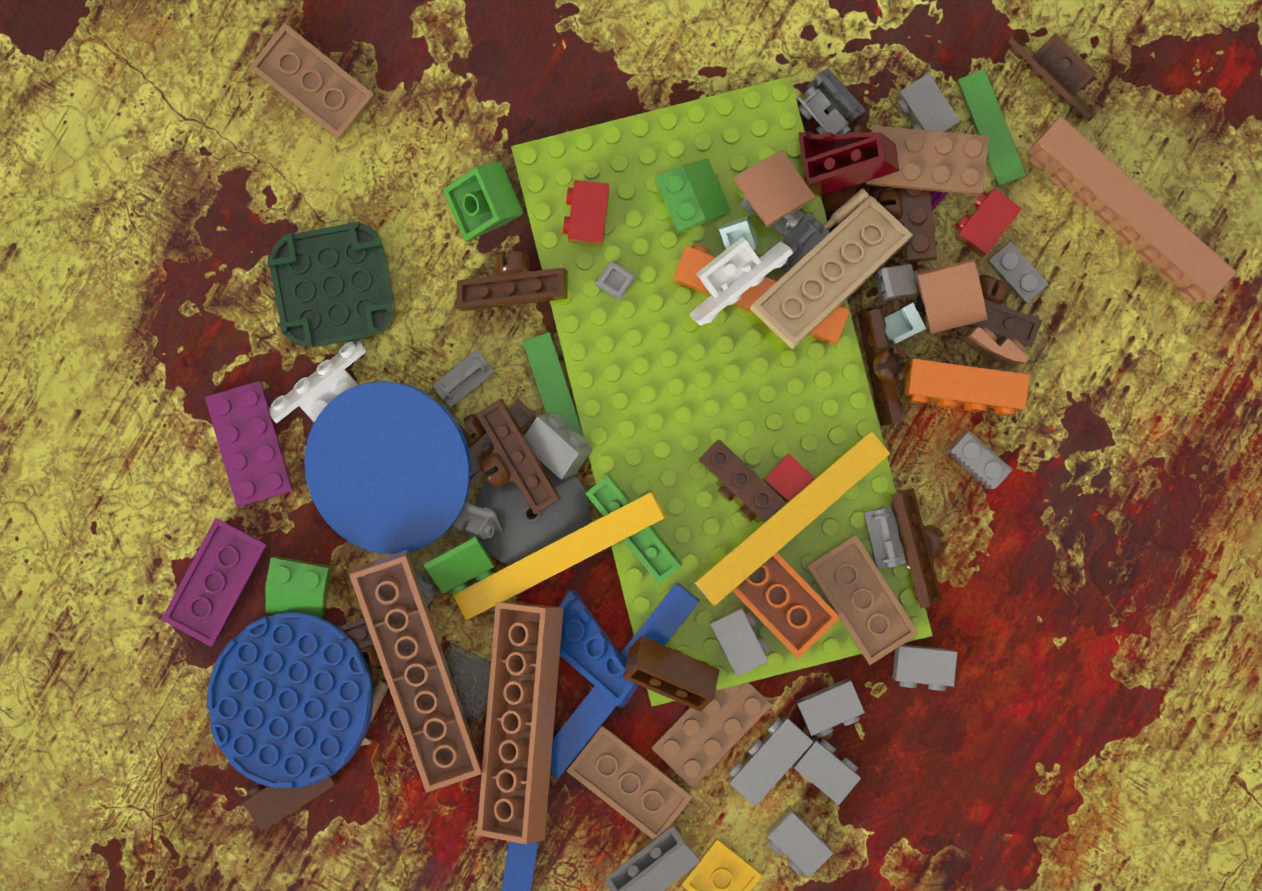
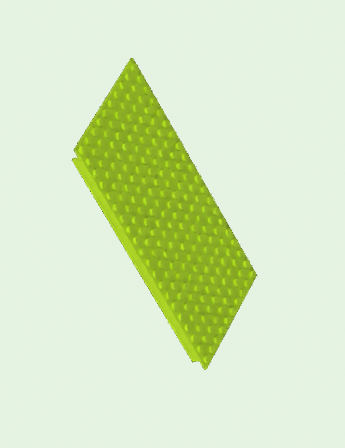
[511,76,933,707]

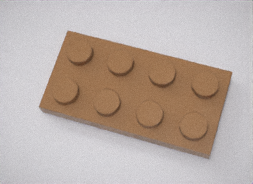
[249,23,375,141]
[866,126,989,195]
[806,535,919,665]
[651,682,773,788]
[566,724,693,840]

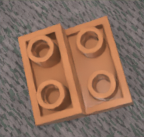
[734,151,816,228]
[917,259,988,334]
[962,326,1030,366]

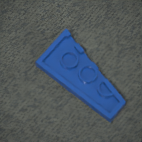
[559,590,639,707]

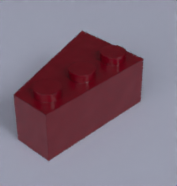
[798,132,900,196]

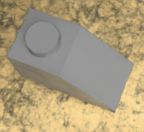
[874,264,919,303]

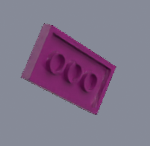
[205,381,294,507]
[161,518,268,647]

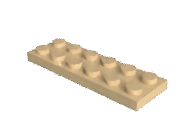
[750,196,913,350]

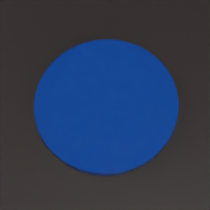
[305,381,472,554]
[207,612,373,788]

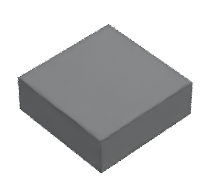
[595,260,636,301]

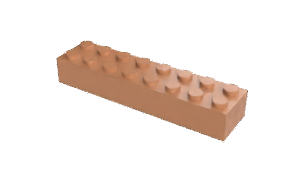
[1026,116,1236,304]
[349,550,482,793]
[477,602,564,844]

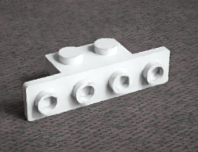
[689,237,793,326]
[269,340,366,423]

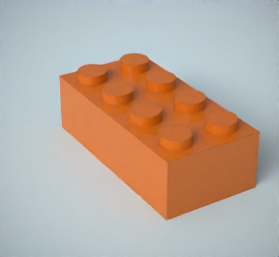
[901,359,1030,416]
[732,552,841,659]

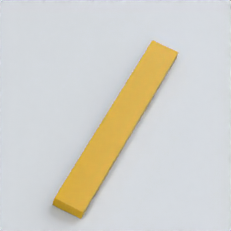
[694,431,890,606]
[453,491,666,620]

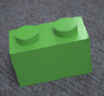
[655,158,731,235]
[443,161,523,241]
[423,536,496,595]
[266,556,333,619]

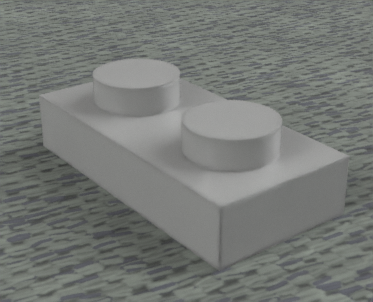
[987,241,1048,304]

